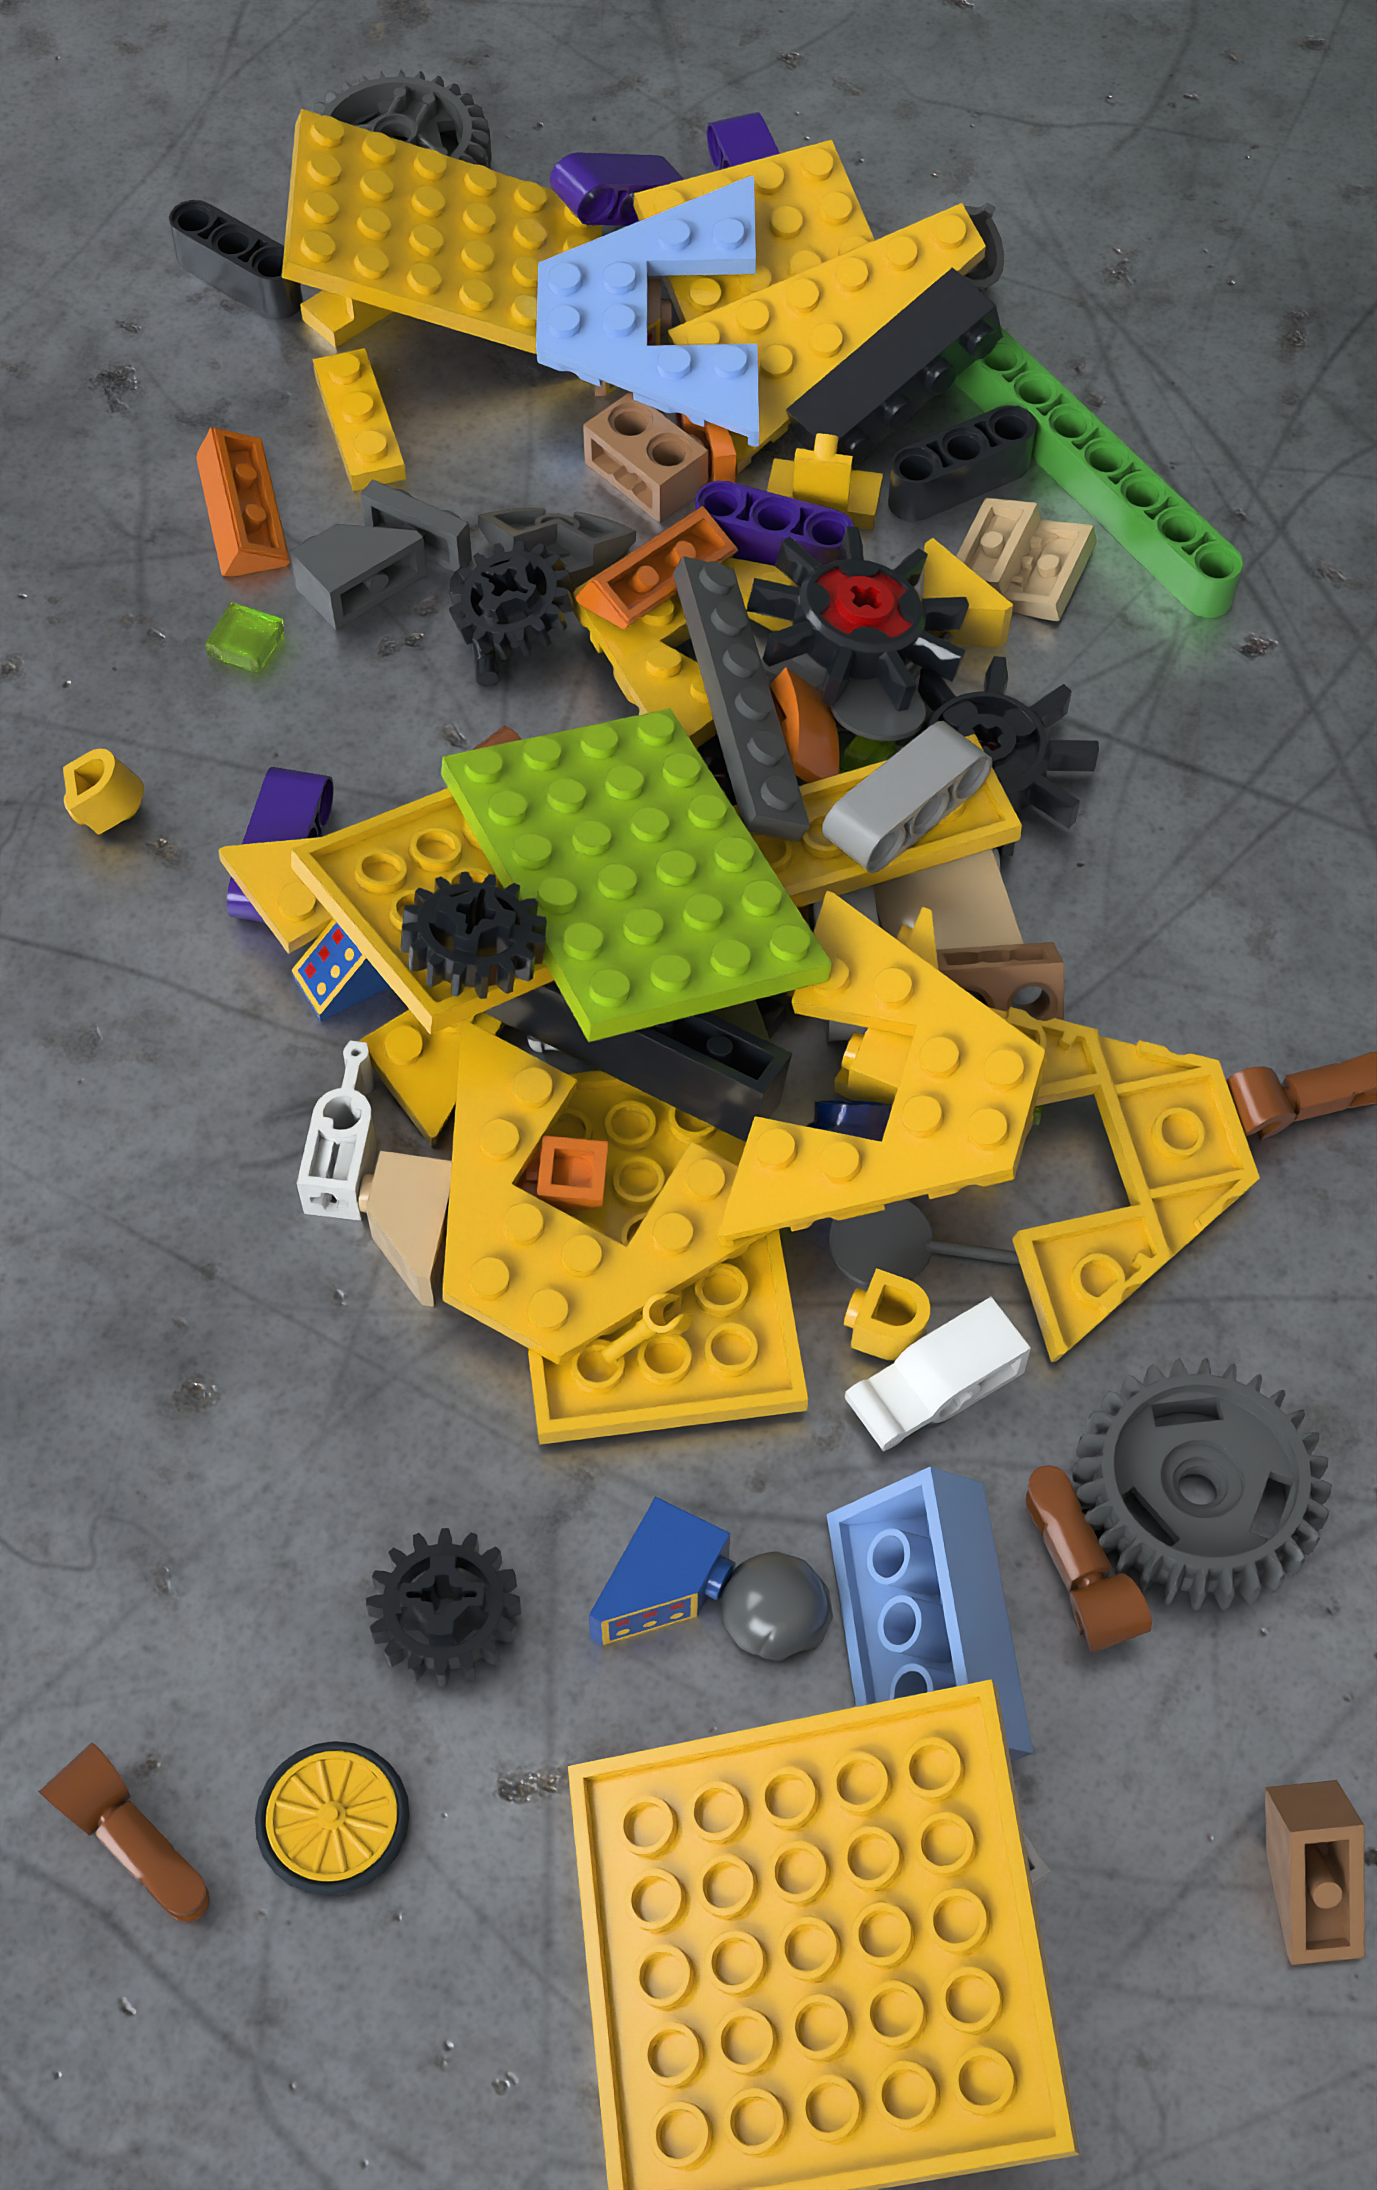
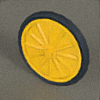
[255,1741,410,1896]

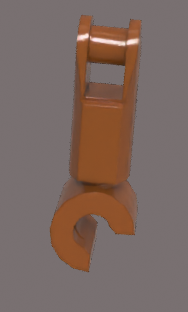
[1226,1052,1377,1141]
[1025,1465,1152,1654]
[38,1742,210,1923]

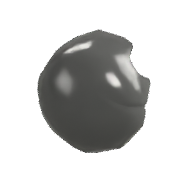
[720,1551,833,1661]

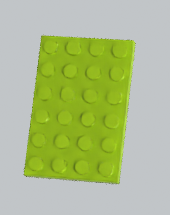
[441,708,832,1042]

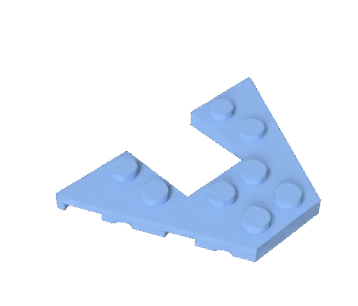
[536,176,759,447]

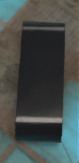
[169,200,303,319]
[888,405,1036,521]

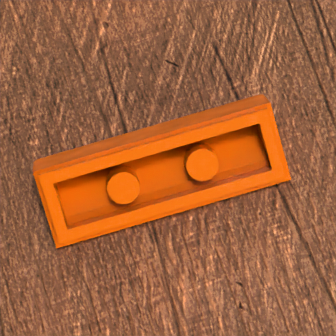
[196,427,290,577]
[575,506,738,630]

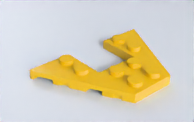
[572,552,798,749]
[219,837,505,1147]
[717,891,1047,1247]
[988,1007,1260,1362]
[443,1019,774,1365]

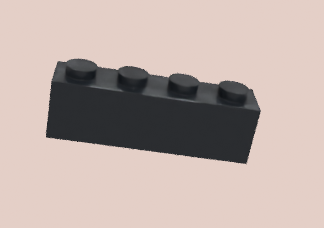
[786,267,1003,467]

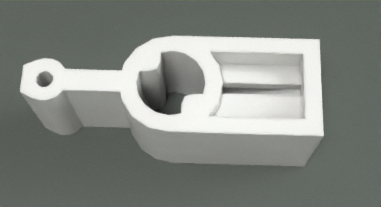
[296,1040,377,1221]
[845,1297,1031,1451]

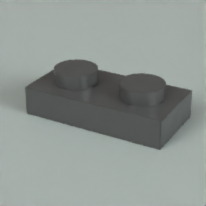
[360,479,472,572]

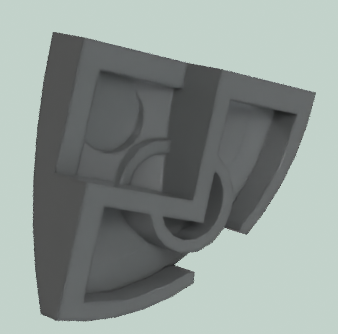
[478,508,636,594]

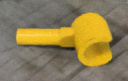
[600,1293,693,1365]

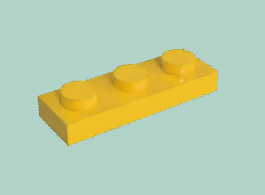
[312,348,406,491]

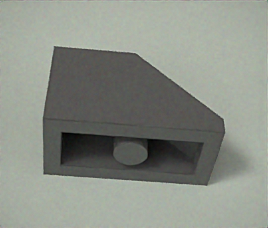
[290,524,428,630]

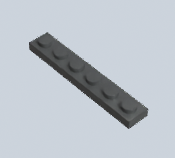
[673,556,810,842]

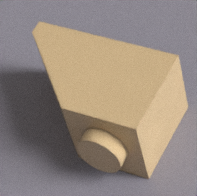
[359,1151,452,1307]

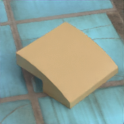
[956,498,1097,621]
[873,849,1024,949]

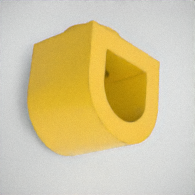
[63,748,144,835]
[844,1268,930,1361]

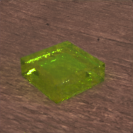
[205,602,285,673]

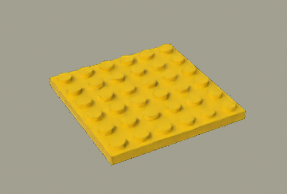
[568,1679,1080,2190]

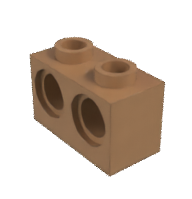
[583,392,709,523]
[936,942,1064,1021]

